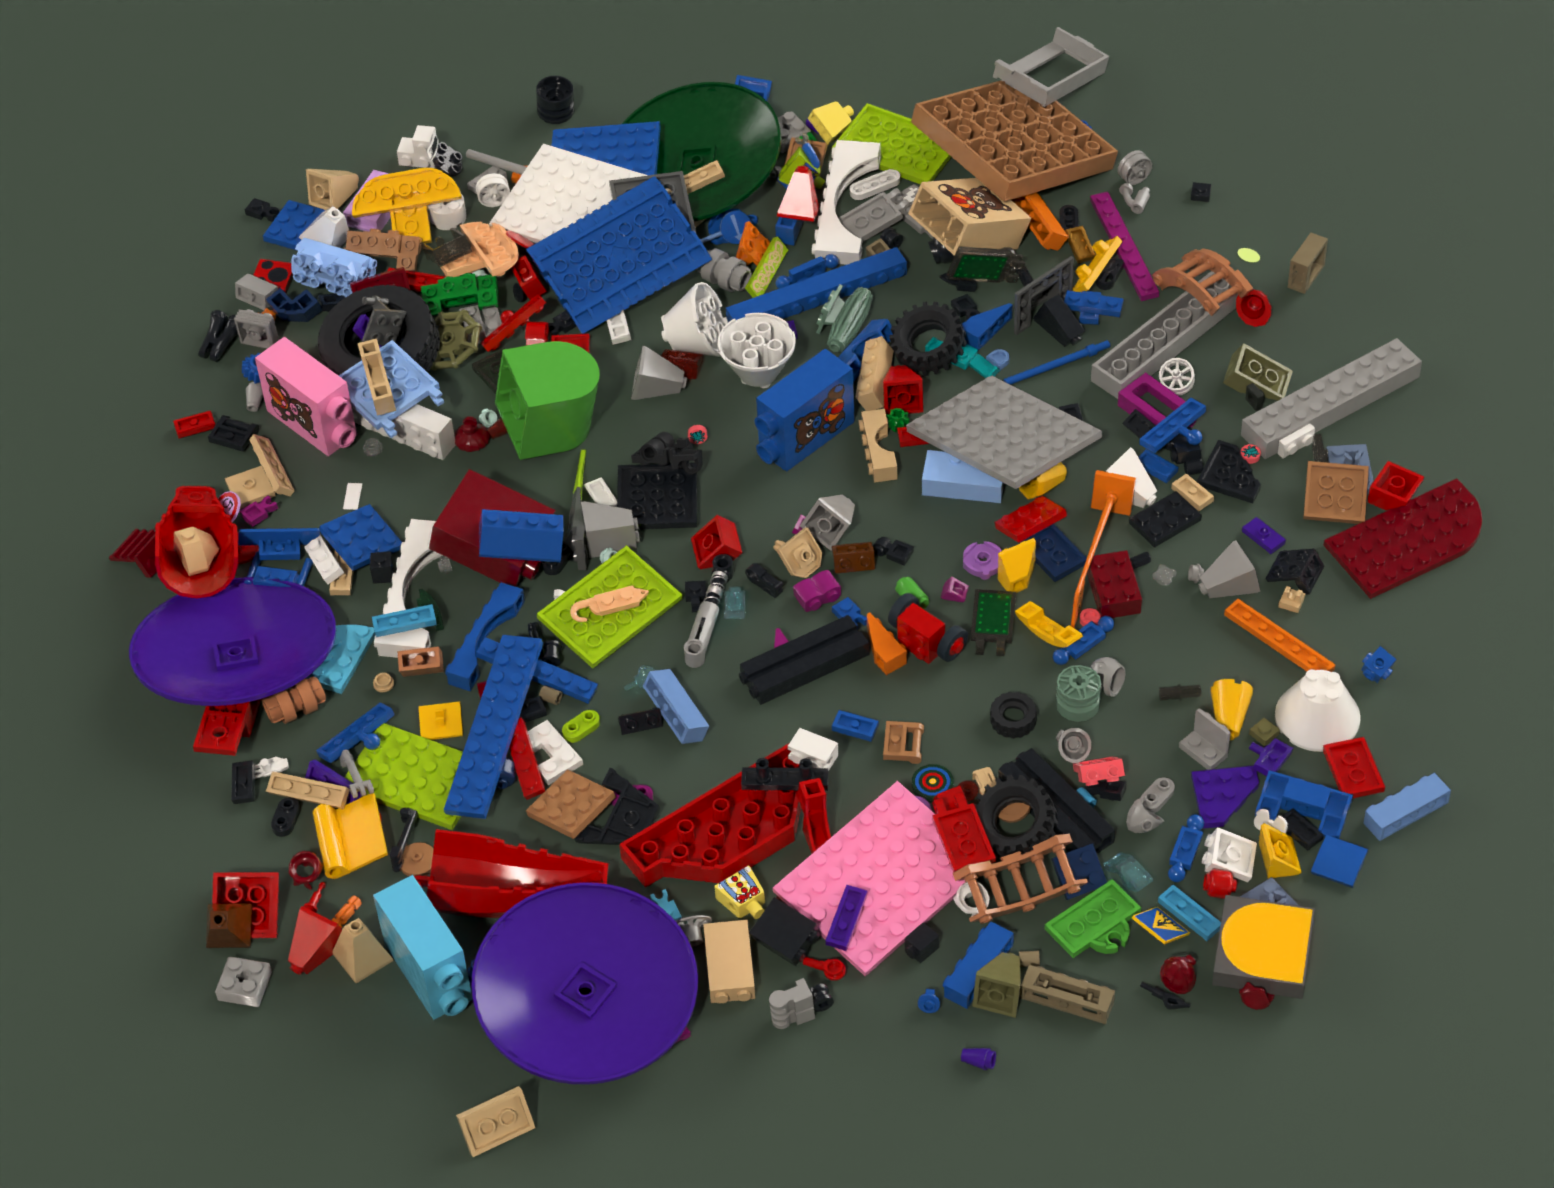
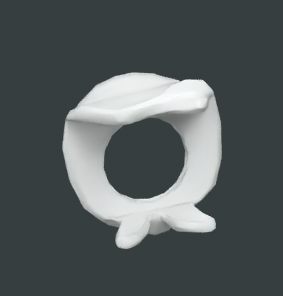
[953,882,990,917]

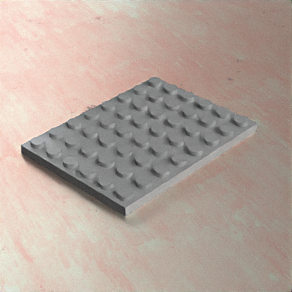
[906,376,1102,489]

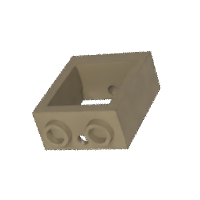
[1288,233,1328,294]

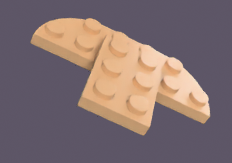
[436,222,519,277]

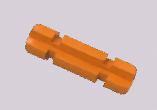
[332,895,362,928]

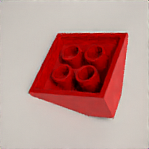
[212,872,279,938]

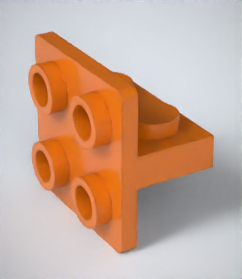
[736,221,770,266]

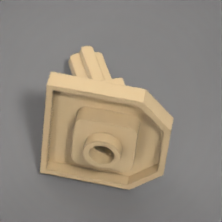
[773,527,822,578]

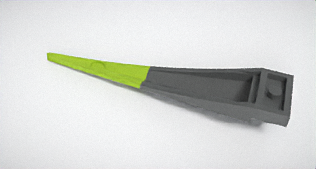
[565,450,589,570]

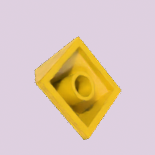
[1259,823,1302,879]

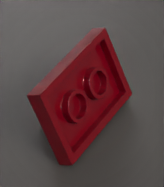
[349,267,410,293]

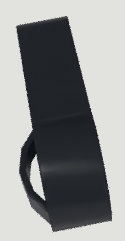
[1096,256,1124,290]
[745,563,783,598]

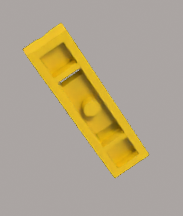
[1072,236,1122,292]

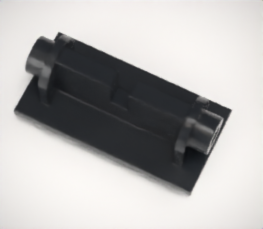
[618,707,663,735]

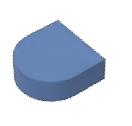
[986,349,1009,370]

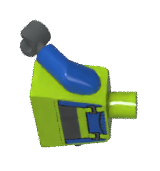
[770,133,825,189]

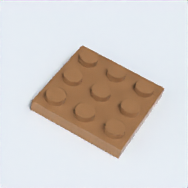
[1303,461,1369,524]
[526,769,616,839]

